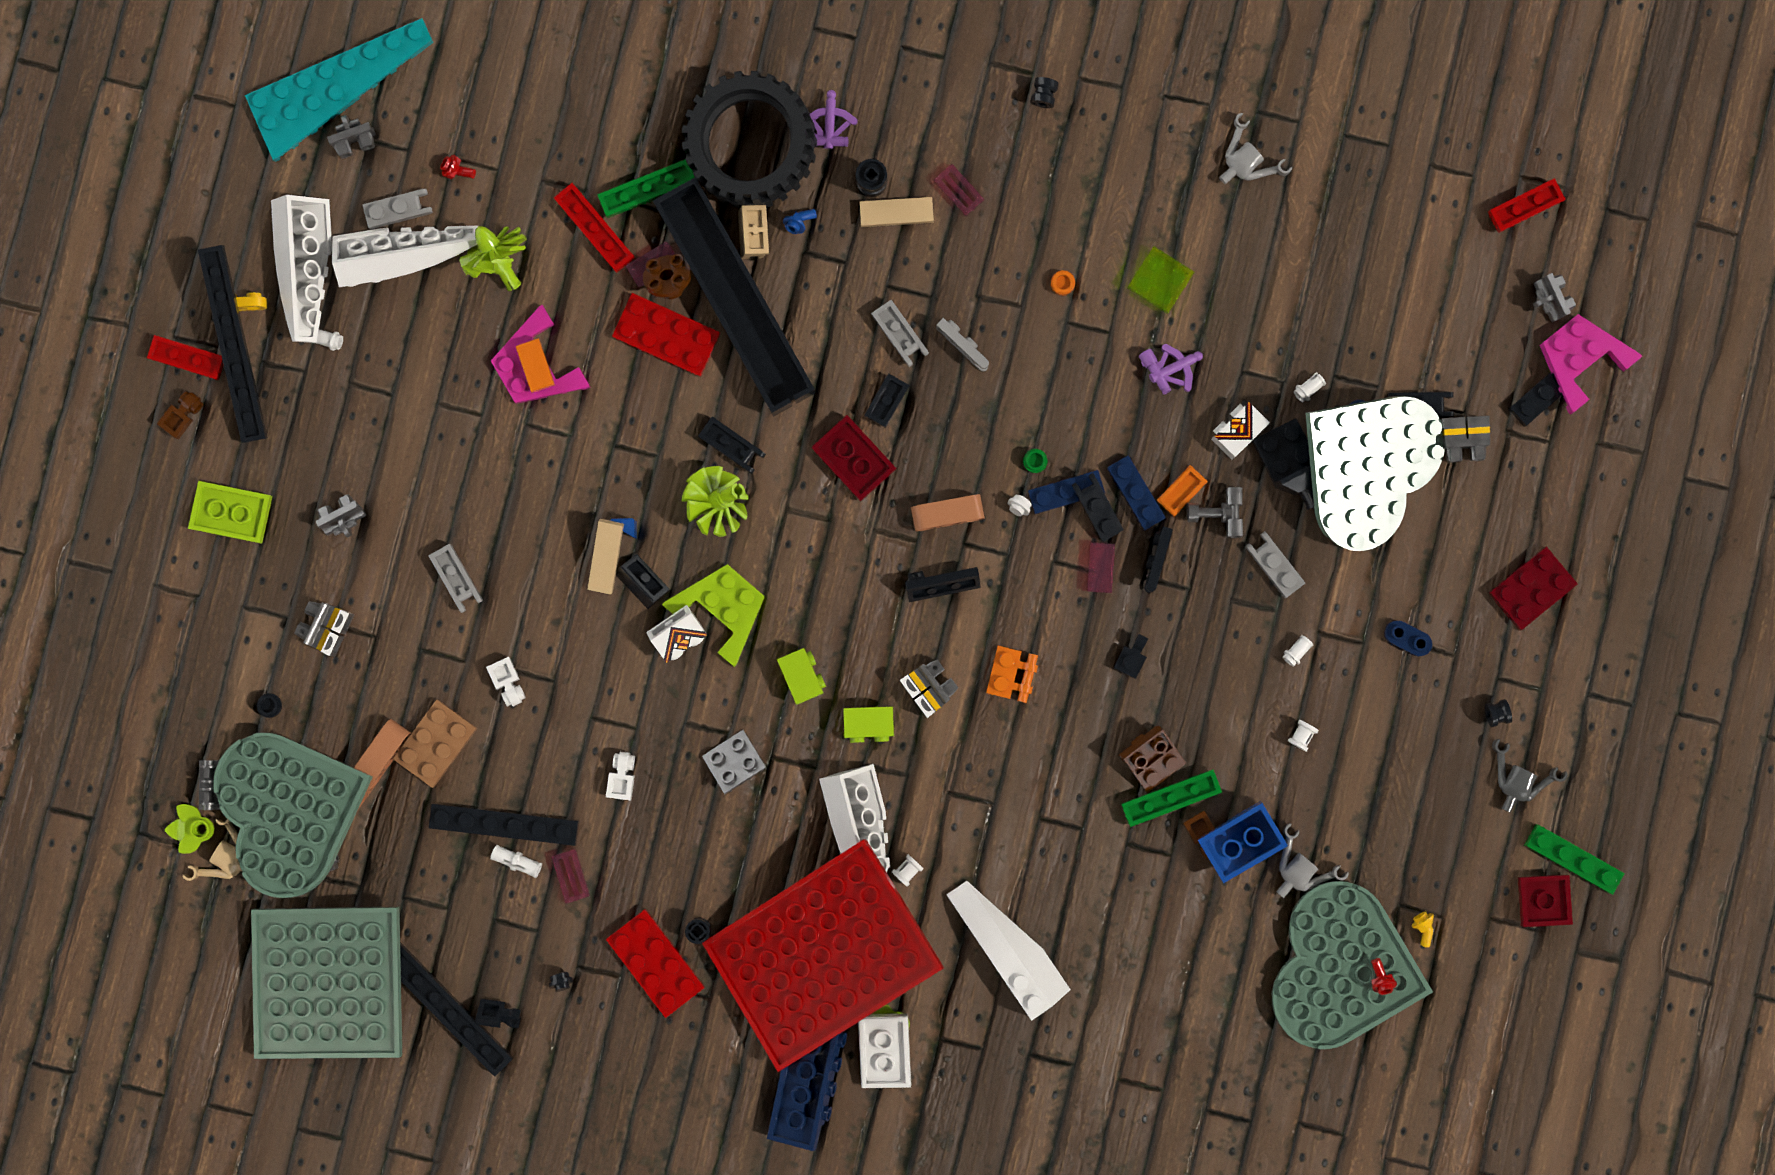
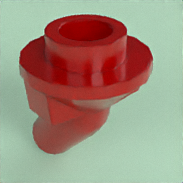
[440,154,476,179]
[1371,958,1397,995]

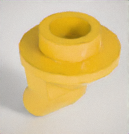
[1412,911,1434,947]

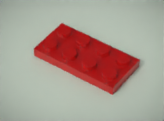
[612,293,721,377]
[606,909,705,1018]

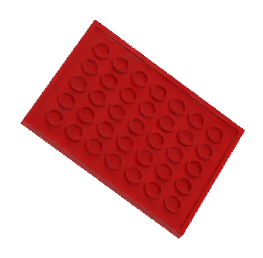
[702,839,944,1072]

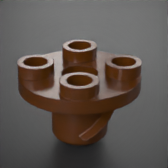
[643,254,691,299]

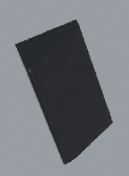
[616,554,670,609]

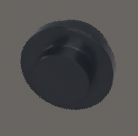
[257,693,282,718]
[548,972,573,992]

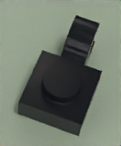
[1113,634,1148,679]
[475,999,521,1028]

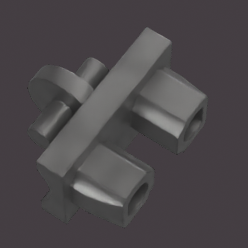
[327,115,376,159]
[1533,273,1576,322]
[316,494,366,538]

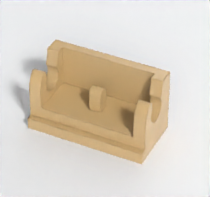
[738,205,769,259]

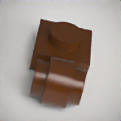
[157,391,203,439]
[1182,811,1215,860]

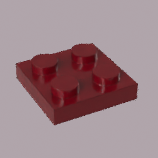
[1518,874,1573,927]

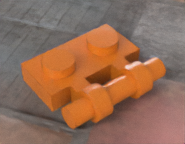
[986,646,1038,703]

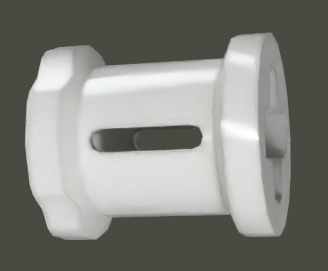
[1288,720,1319,752]
[891,854,924,887]

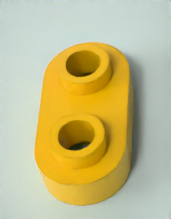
[235,292,267,311]

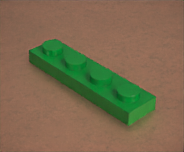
[597,159,695,219]
[1121,769,1222,827]
[1524,824,1625,895]

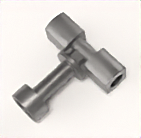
[1187,487,1243,538]

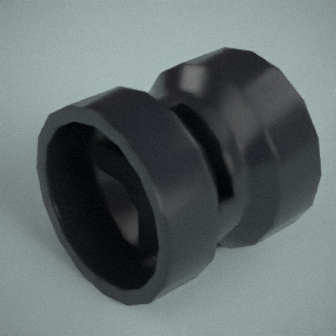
[1030,77,1059,109]
[685,917,712,944]

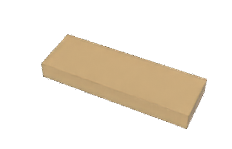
[860,197,934,227]
[587,519,624,594]

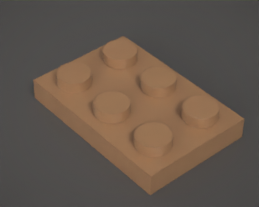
[393,699,478,788]

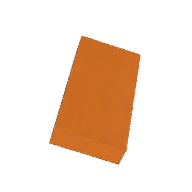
[516,338,555,393]
[1156,465,1208,517]

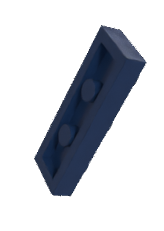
[1107,455,1166,531]
[1028,470,1105,515]

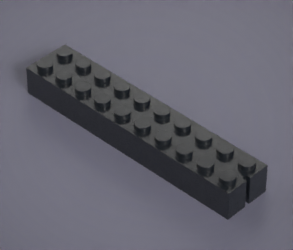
[653,177,816,417]

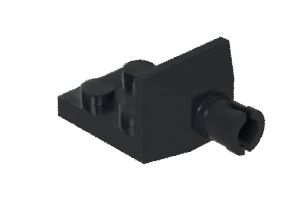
[1252,418,1314,510]

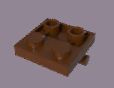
[1118,725,1186,793]

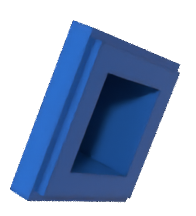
[610,518,637,539]

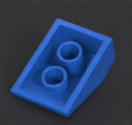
[1198,801,1288,883]

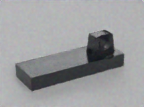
[905,567,981,602]

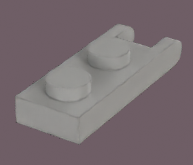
[362,189,433,230]
[871,300,929,367]
[936,318,989,372]
[1245,531,1305,598]
[429,544,483,613]

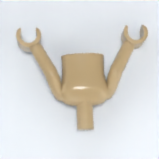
[183,811,242,881]

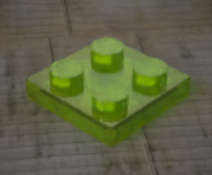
[1127,246,1195,314]

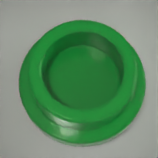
[1023,449,1048,473]

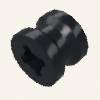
[1485,699,1512,727]

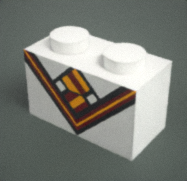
[1211,402,1270,460]
[646,605,707,663]

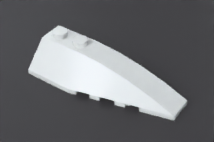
[271,195,332,343]
[332,226,478,287]
[819,764,890,873]
[946,881,1071,1021]

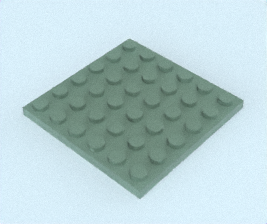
[251,907,402,1059]

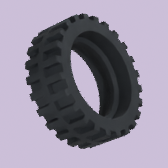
[682,70,817,208]

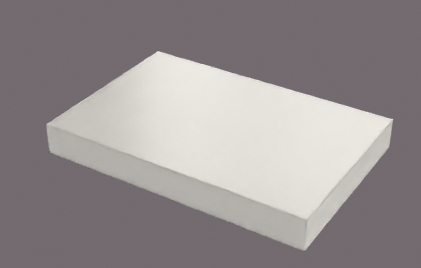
[858,1014,911,1088]

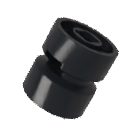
[856,159,887,198]

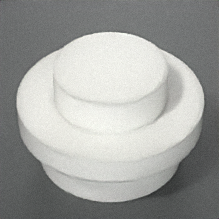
[1008,494,1031,516]

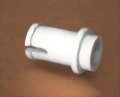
[315,330,343,351]
[1294,372,1326,402]
[1283,635,1313,667]

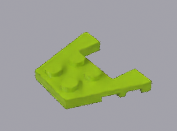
[662,564,765,667]

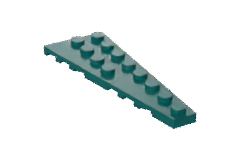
[245,18,434,162]

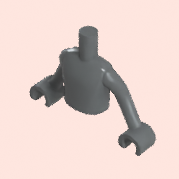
[1492,739,1568,813]

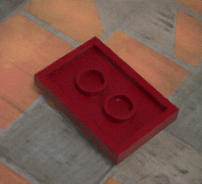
[811,415,897,502]
[1488,546,1578,631]

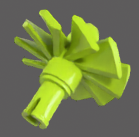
[459,226,527,291]
[682,466,749,537]

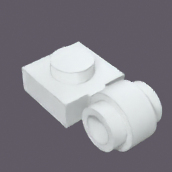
[486,657,526,706]
[606,751,635,800]

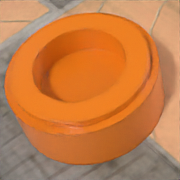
[1050,270,1075,296]

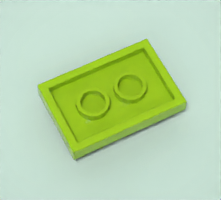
[188,481,273,544]

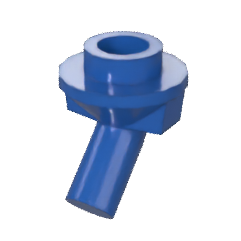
[783,209,817,234]

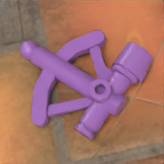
[810,90,858,149]
[1139,344,1203,395]

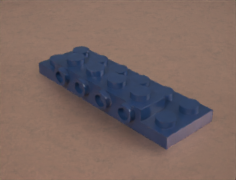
[767,1032,847,1151]

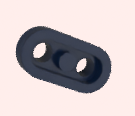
[1384,621,1432,657]

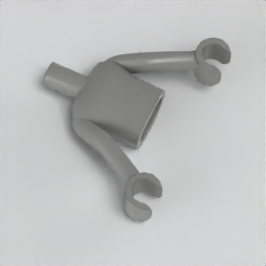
[1219,113,1292,184]
[1276,823,1349,898]

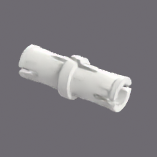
[490,845,542,878]

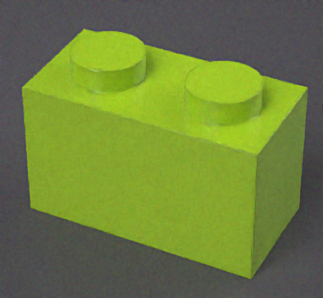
[777,648,826,705]
[844,707,894,743]

